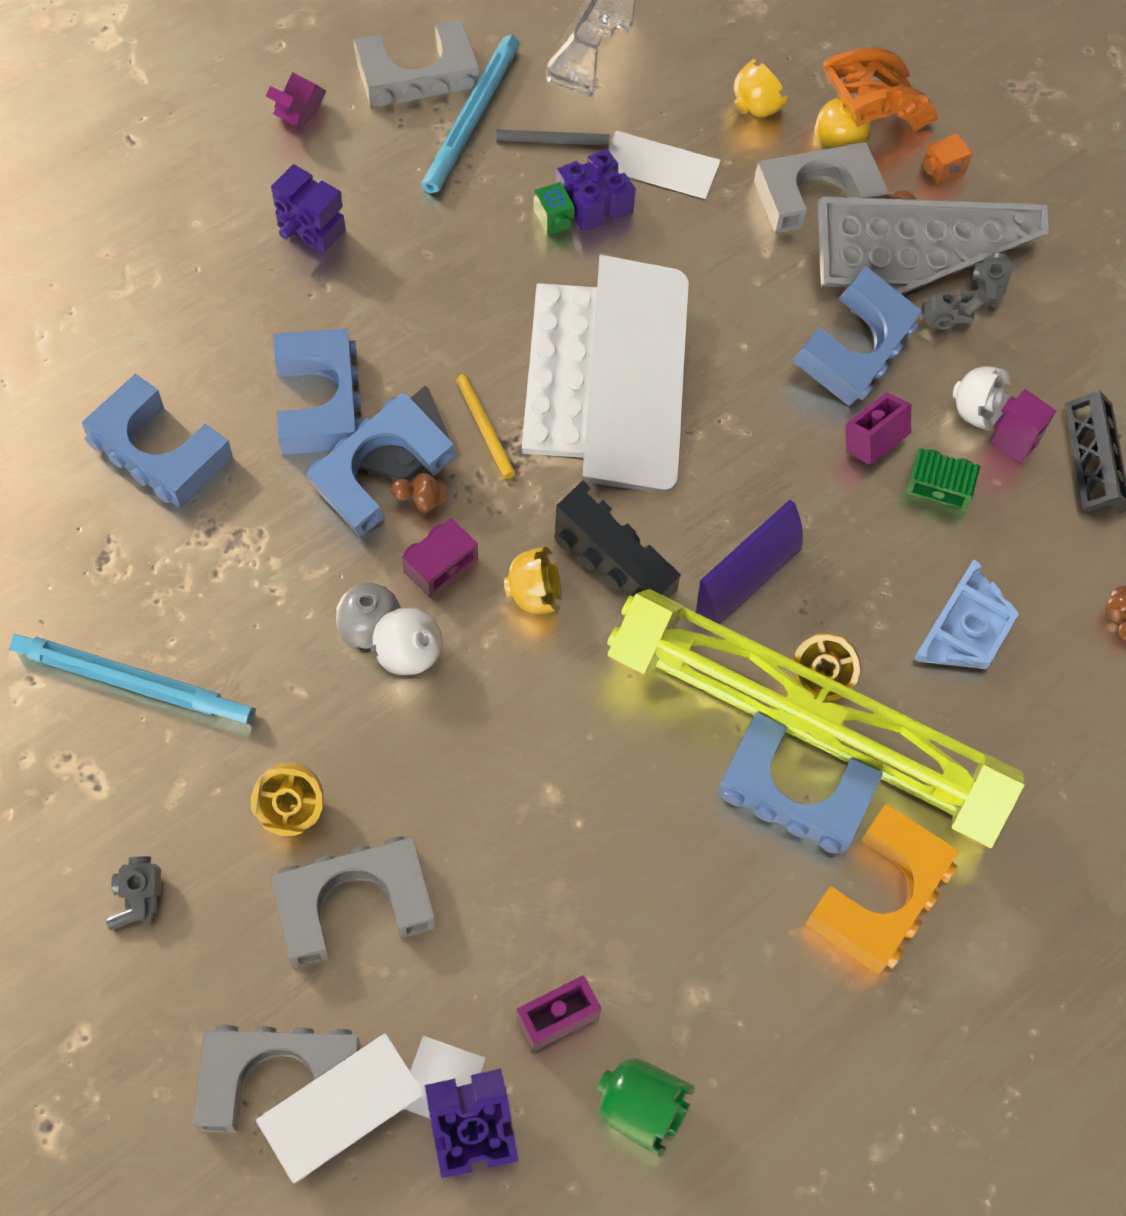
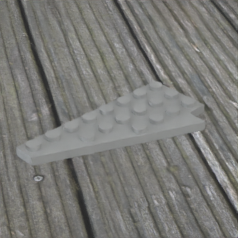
[818,196,1049,314]

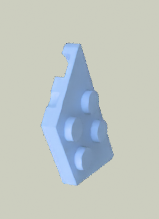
[914,559,1019,669]

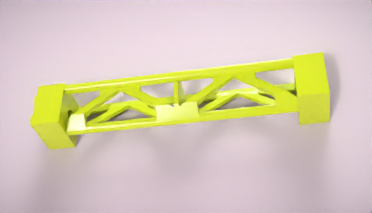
[607,589,1025,848]

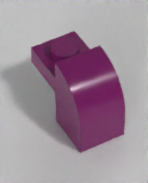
[266,72,327,127]

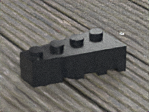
[554,480,681,598]

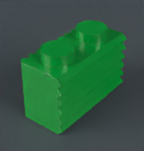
[905,448,980,510]

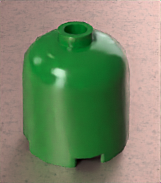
[597,1058,695,1157]

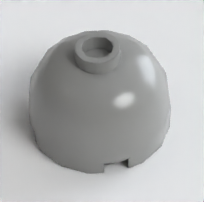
[336,583,401,651]

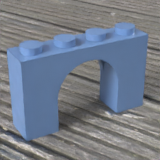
[792,266,922,406]
[273,328,362,455]
[81,373,233,508]
[305,392,457,538]
[718,712,883,855]

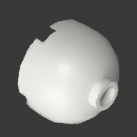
[953,366,1011,431]
[372,608,443,675]

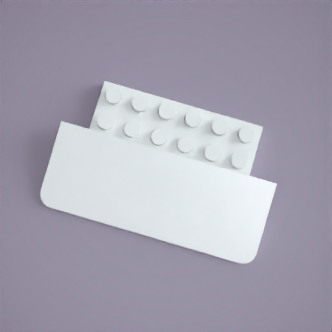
[522,255,689,492]

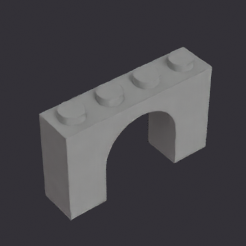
[354,19,479,107]
[754,142,889,234]
[270,836,436,968]
[193,1025,360,1133]

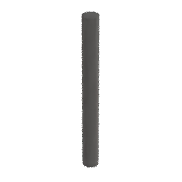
[496,129,610,146]

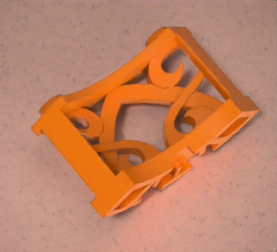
[823,47,939,132]

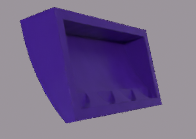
[696,500,803,624]

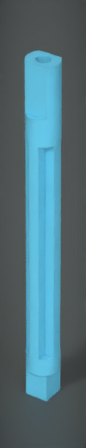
[421,34,521,194]
[9,634,256,724]

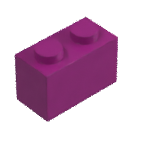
[991,389,1057,464]
[845,392,911,465]
[402,518,478,598]
[516,975,601,1052]

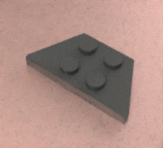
[358,386,450,482]

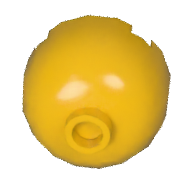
[734,59,788,118]
[814,97,872,149]
[504,546,562,614]
[792,633,861,701]
[251,762,324,836]

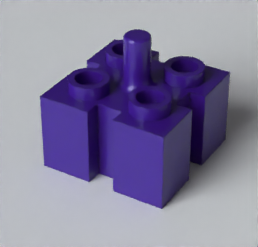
[556,149,636,232]
[271,164,346,253]
[425,1068,519,1179]

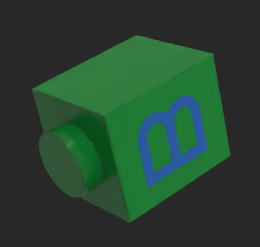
[533,182,575,235]

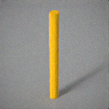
[456,374,516,479]

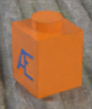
[922,133,973,184]

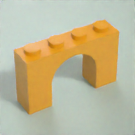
[805,803,959,975]

